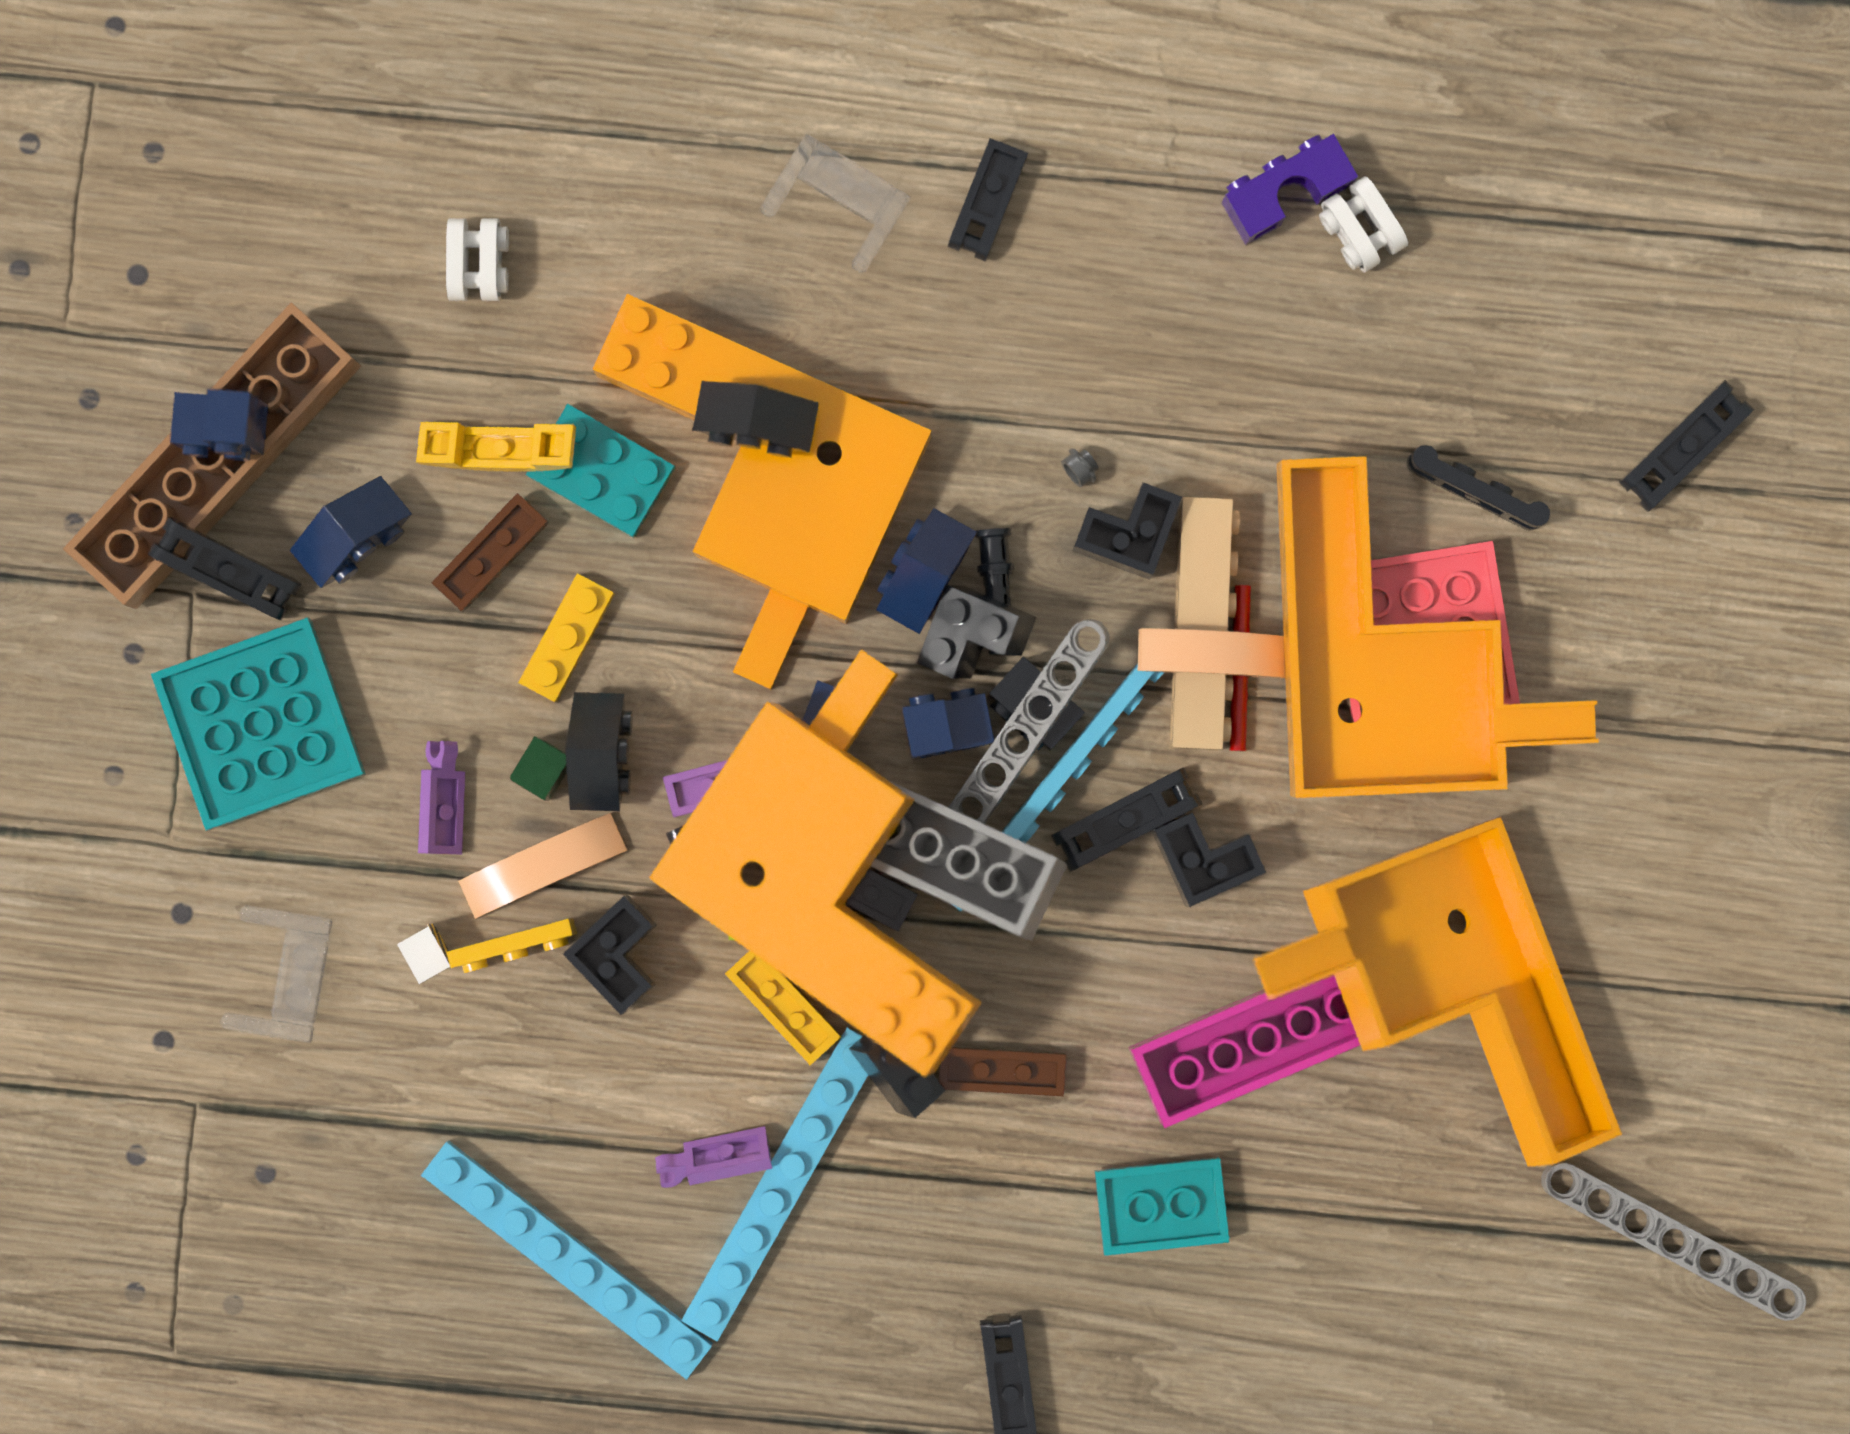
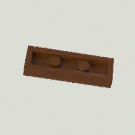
[431,493,549,613]
[939,1047,1066,1097]

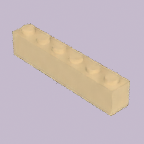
[1169,497,1240,751]

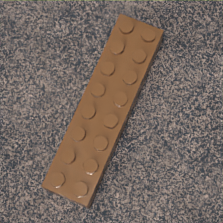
[63,302,361,609]

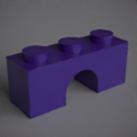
[1222,134,1358,245]

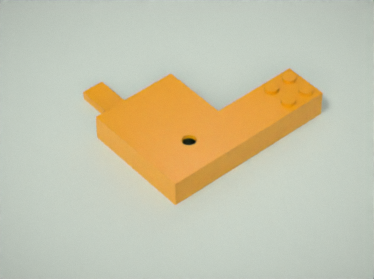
[592,294,931,690]
[1276,456,1599,798]
[649,650,982,1076]
[1253,817,1622,1167]

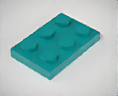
[526,403,676,538]
[1094,1157,1230,1256]

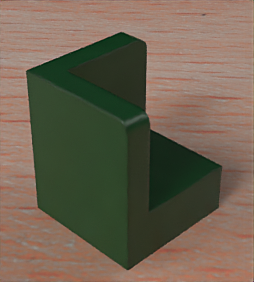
[510,736,567,801]

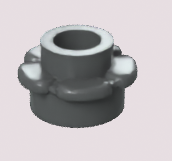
[1061,448,1099,487]

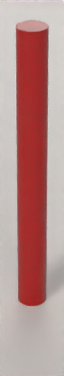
[1229,585,1251,752]

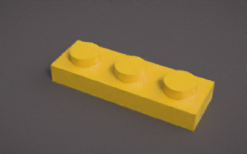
[518,573,615,703]
[446,918,577,973]
[725,951,841,1066]

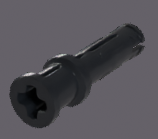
[975,528,1014,655]

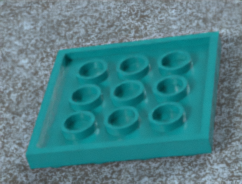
[151,617,366,831]

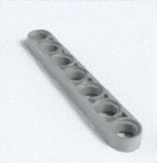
[948,619,1110,825]
[1541,1161,1806,1321]

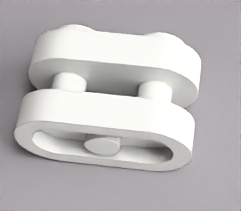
[1319,176,1408,272]
[446,218,509,301]

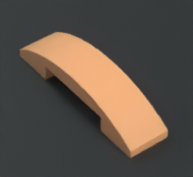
[1138,628,1285,679]
[459,813,628,919]

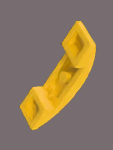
[416,422,576,472]

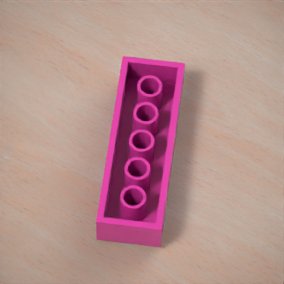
[1128,974,1360,1128]

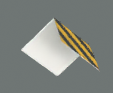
[397,923,450,984]

